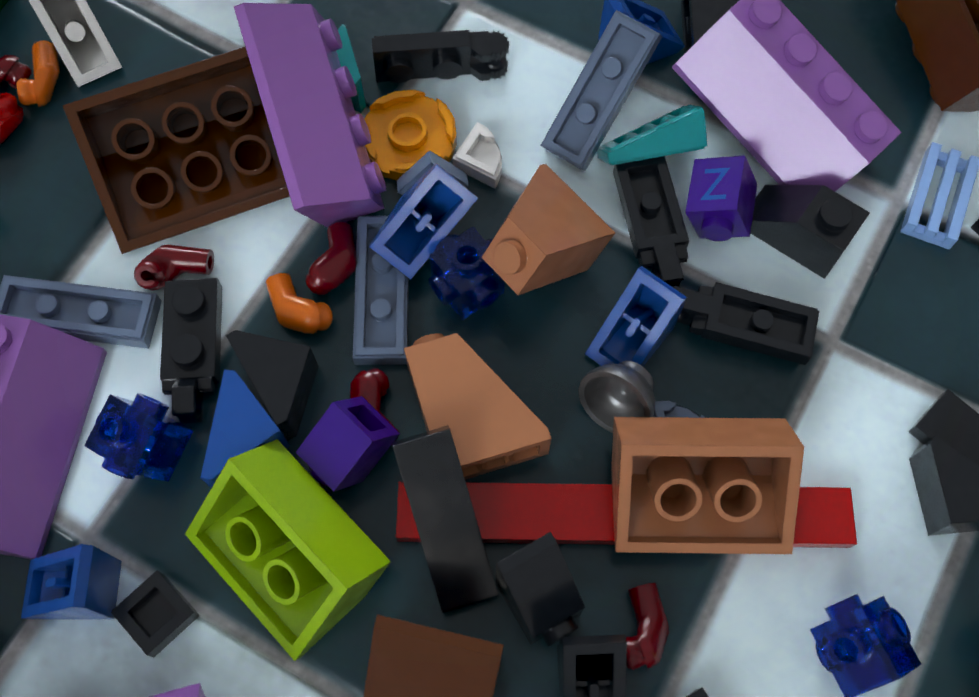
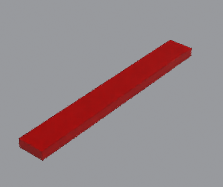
[396,482,857,548]

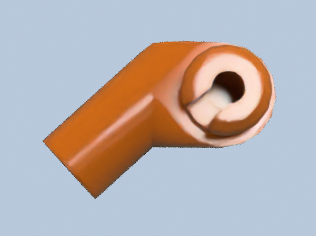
[16,40,60,107]
[265,273,333,334]

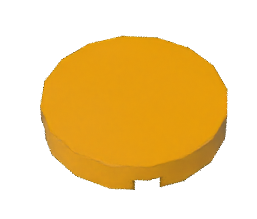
[364,89,457,180]

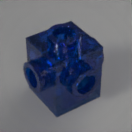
[428,227,505,320]
[84,393,194,482]
[810,594,921,697]

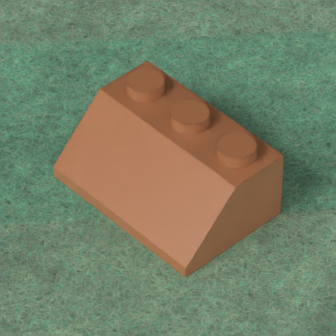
[611,417,804,554]

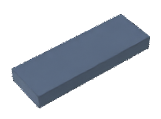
[540,10,662,171]
[353,216,409,365]
[0,275,162,349]

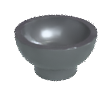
[579,361,655,433]

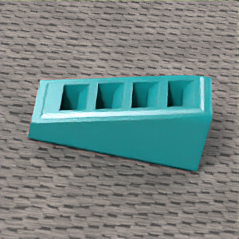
[597,105,708,165]

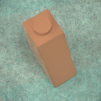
[482,164,615,295]
[404,333,552,480]

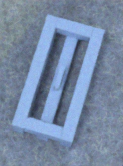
[900,142,979,250]

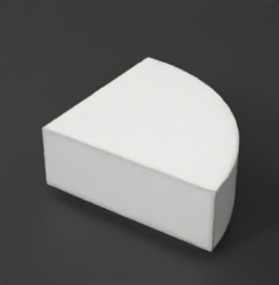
[452,122,502,189]

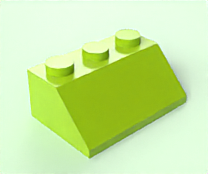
[185,439,391,661]

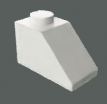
[29,0,122,87]

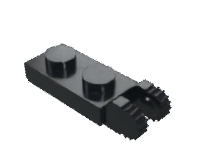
[372,30,509,83]

